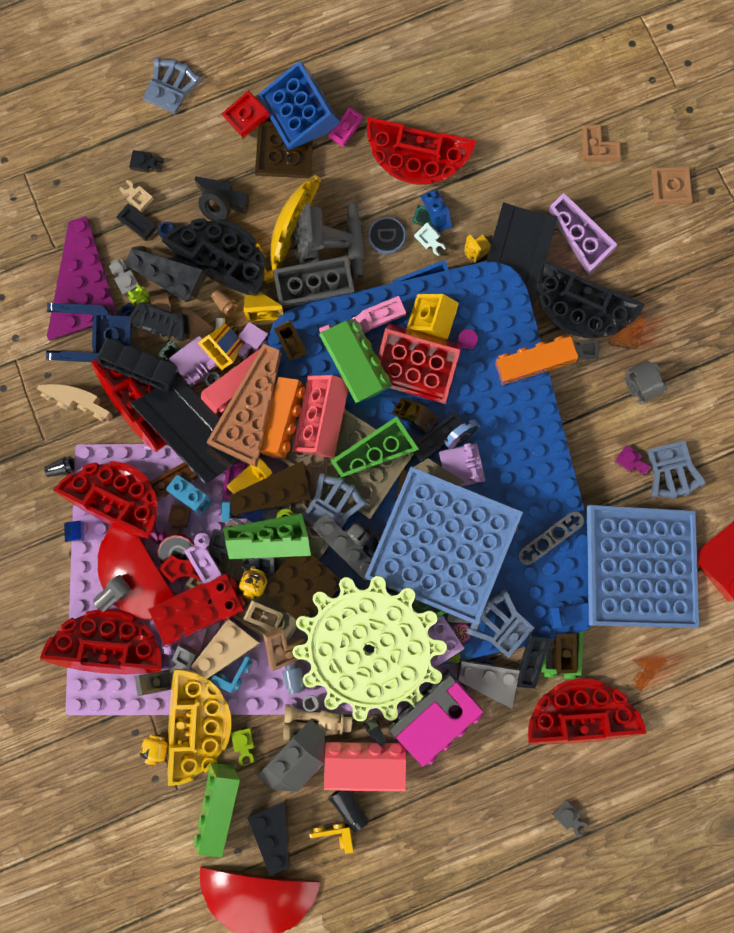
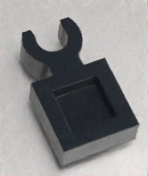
[129,150,164,173]
[208,529,228,566]
[242,557,277,574]

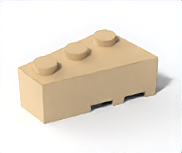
[191,619,261,679]

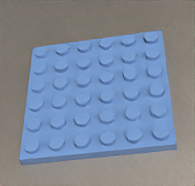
[364,467,523,625]
[587,505,699,628]

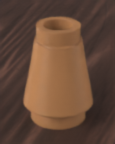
[211,289,238,316]

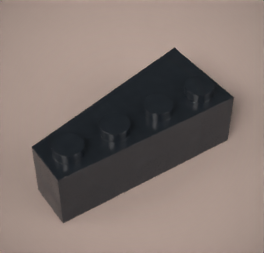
[124,245,211,302]

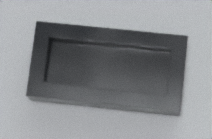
[116,204,157,241]

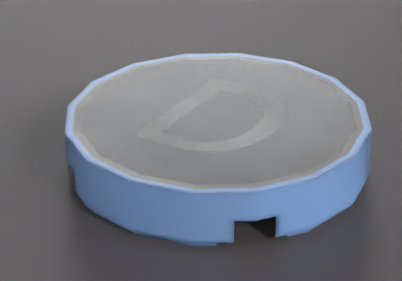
[368,217,405,255]
[444,419,480,449]

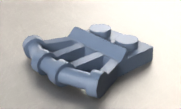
[143,57,202,115]
[647,441,706,499]
[303,473,369,529]
[466,589,534,658]

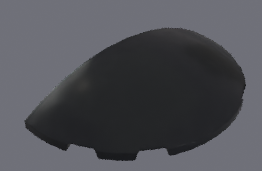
[162,218,265,296]
[536,258,645,339]

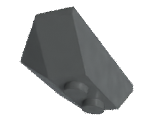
[257,719,325,792]

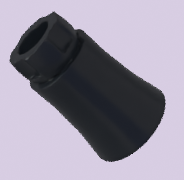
[327,790,369,832]

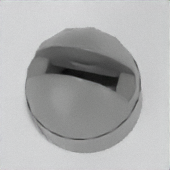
[303,695,320,712]

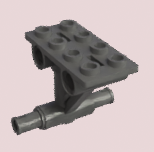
[294,203,365,278]

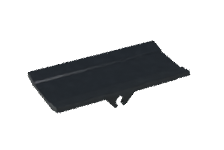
[486,202,558,308]
[130,375,240,484]

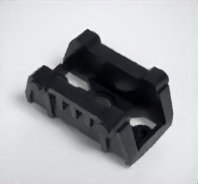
[129,302,190,341]

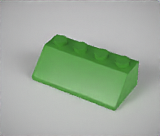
[319,318,392,403]

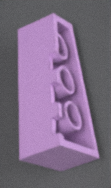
[549,193,617,276]

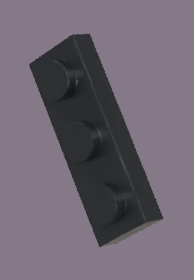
[413,411,464,462]
[517,632,551,689]

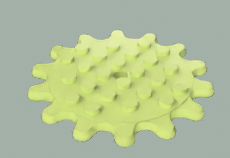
[293,576,447,721]

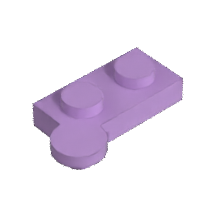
[184,533,222,584]

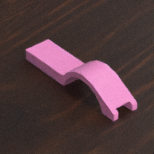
[319,296,406,334]

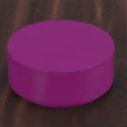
[458,329,478,350]

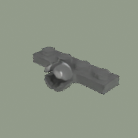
[311,513,372,581]

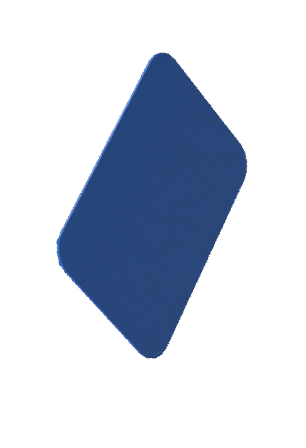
[268,262,592,667]

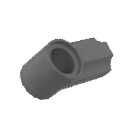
[93,574,132,612]

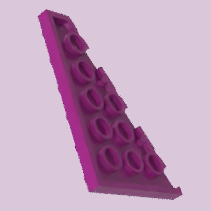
[47,216,118,341]

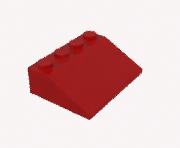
[378,323,463,404]
[697,521,734,602]

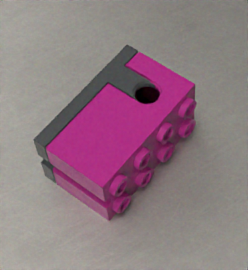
[389,669,483,767]

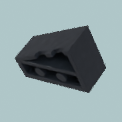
[247,799,291,876]

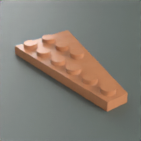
[206,344,282,467]

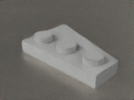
[457,660,520,709]

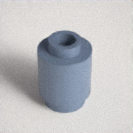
[282,664,305,694]

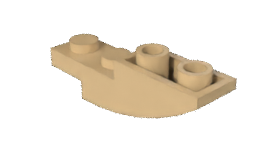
[36,384,113,422]

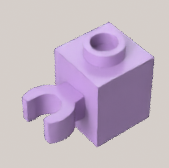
[238,322,268,360]

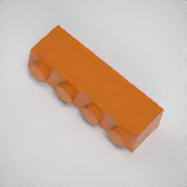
[495,336,578,385]
[260,377,306,459]

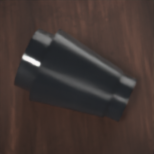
[44,456,75,477]

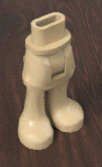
[283,704,352,741]

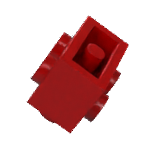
[204,574,247,621]

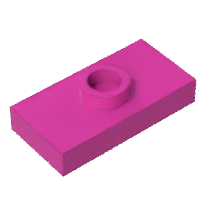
[328,107,364,147]

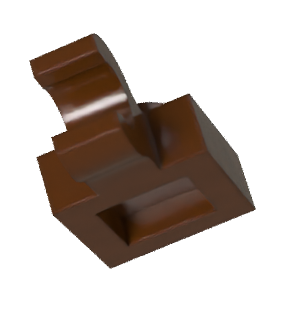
[167,504,191,535]

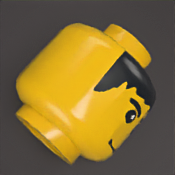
[140,734,168,765]

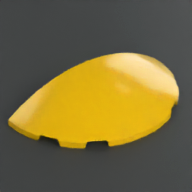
[270,175,321,276]
[168,669,231,786]

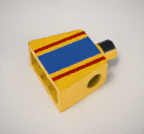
[198,324,243,370]

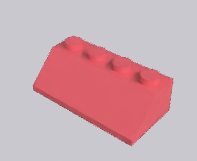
[292,375,348,458]
[324,742,406,792]

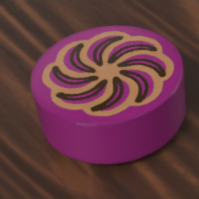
[452,623,471,643]

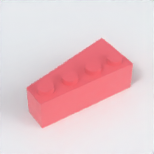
[201,348,261,418]

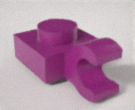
[614,445,651,476]

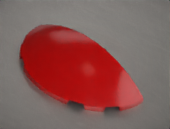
[367,117,476,185]
[91,359,167,452]
[53,461,158,538]
[97,525,176,620]
[40,609,161,674]
[528,679,647,744]
[200,867,320,933]

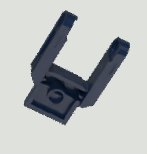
[46,303,132,362]

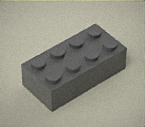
[273,256,354,312]

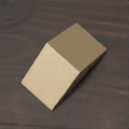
[244,601,284,631]

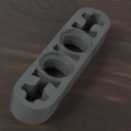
[518,512,584,565]

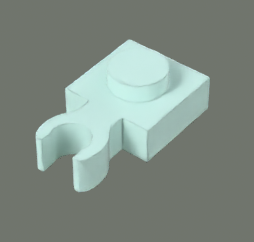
[414,222,446,256]

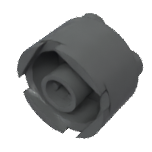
[624,360,667,405]

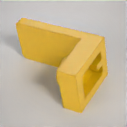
[464,235,491,263]
[227,458,273,494]
[309,823,353,854]

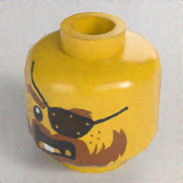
[239,568,268,599]

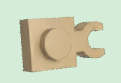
[119,180,154,213]

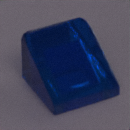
[242,509,267,522]
[64,520,85,542]

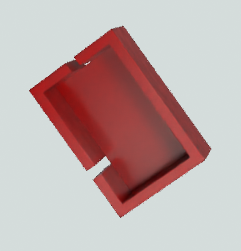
[148,583,220,647]

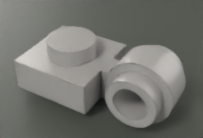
[109,259,138,297]

